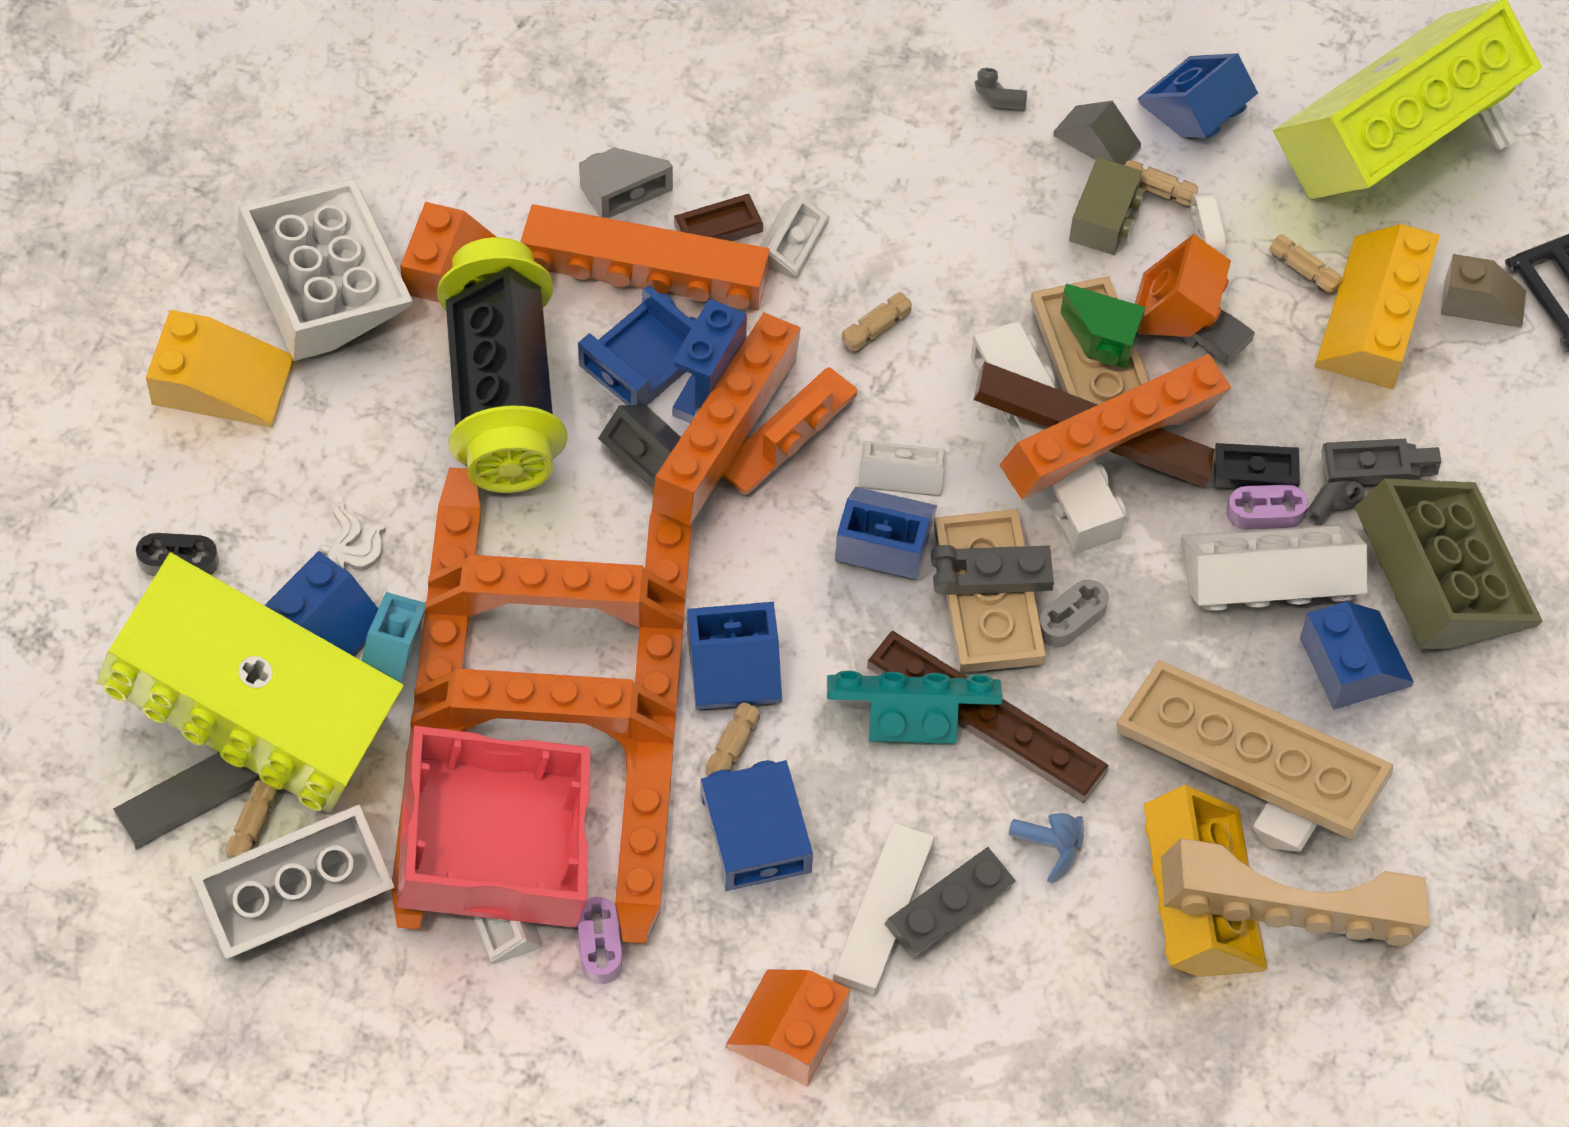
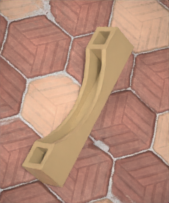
[1161,838,1430,946]

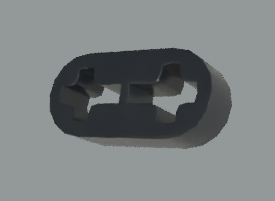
[136,533,219,576]

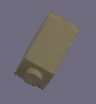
[1441,254,1526,327]

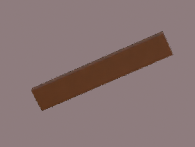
[973,361,1214,487]
[867,630,1109,803]

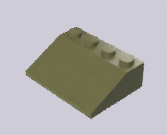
[1355,478,1543,649]

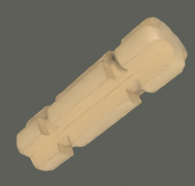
[1125,160,1198,206]
[1269,234,1342,293]
[841,292,912,352]
[705,702,760,776]
[225,780,278,859]

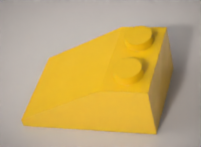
[146,310,294,428]

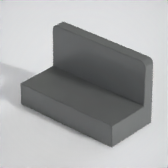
[598,405,681,490]

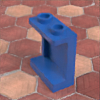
[578,286,697,406]
[672,299,747,423]
[700,760,813,892]

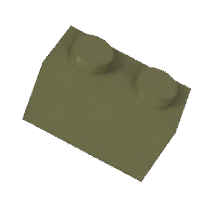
[1069,157,1146,255]

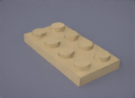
[1030,276,1149,405]
[934,509,1046,673]

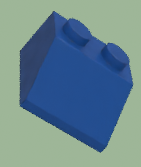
[1137,53,1258,139]
[264,551,379,657]
[1300,601,1414,710]

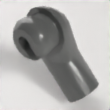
[975,68,1027,110]
[1305,481,1365,526]

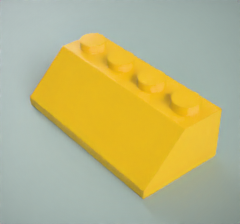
[1314,224,1440,390]
[1143,785,1267,977]

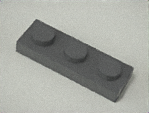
[884,847,1016,959]

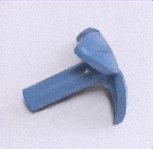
[1009,813,1085,883]

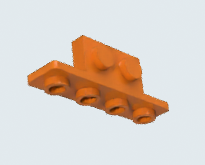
[722,367,857,495]

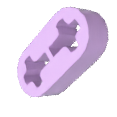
[1226,485,1308,529]
[577,897,622,984]

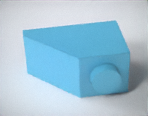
[361,592,425,684]

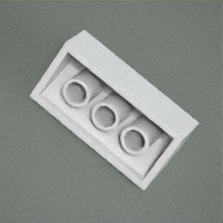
[1181,523,1367,610]
[188,804,394,960]

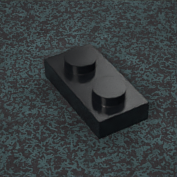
[1214,443,1300,488]

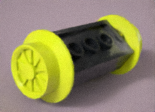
[437,237,568,493]

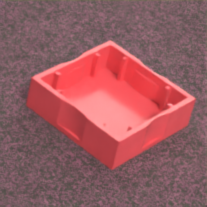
[397,726,590,928]

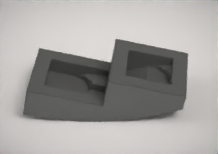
[1177,309,1255,365]

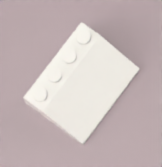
[237,178,413,361]

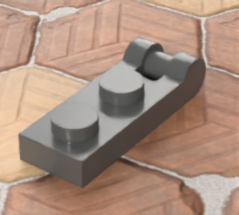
[931,545,1054,595]

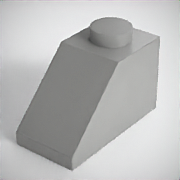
[579,147,673,218]

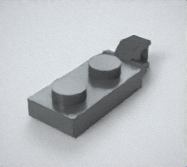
[1321,438,1441,485]

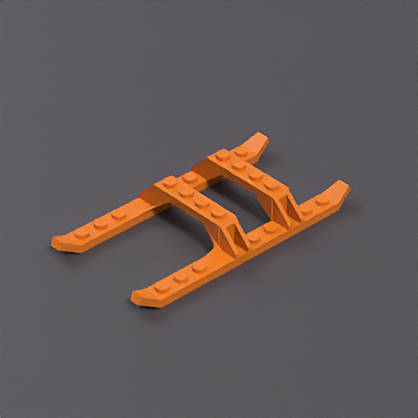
[391,467,692,944]

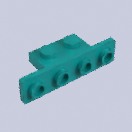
[827,670,1003,743]

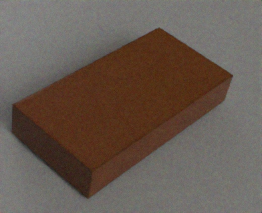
[674,193,763,241]

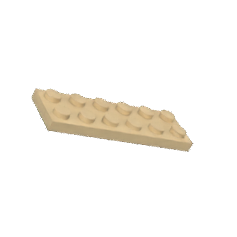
[1116,660,1393,840]

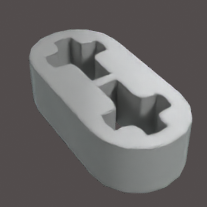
[1039,580,1109,647]

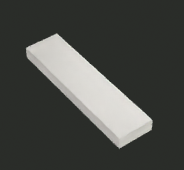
[833,822,935,995]

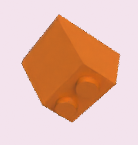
[400,202,496,302]
[1135,234,1231,337]
[726,969,850,1087]

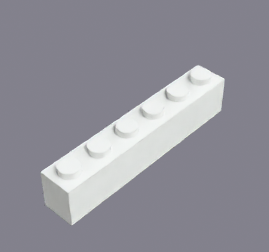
[971,320,1127,554]

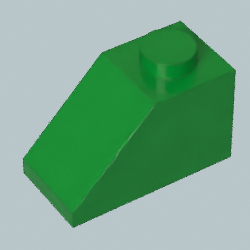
[1060,283,1145,369]

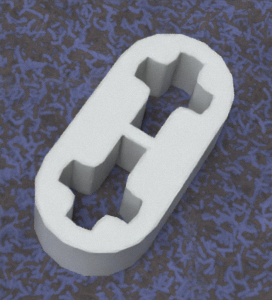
[1190,193,1226,257]

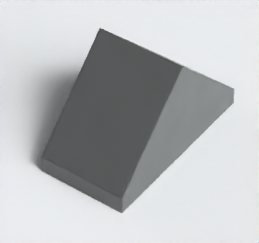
[1053,100,1141,165]

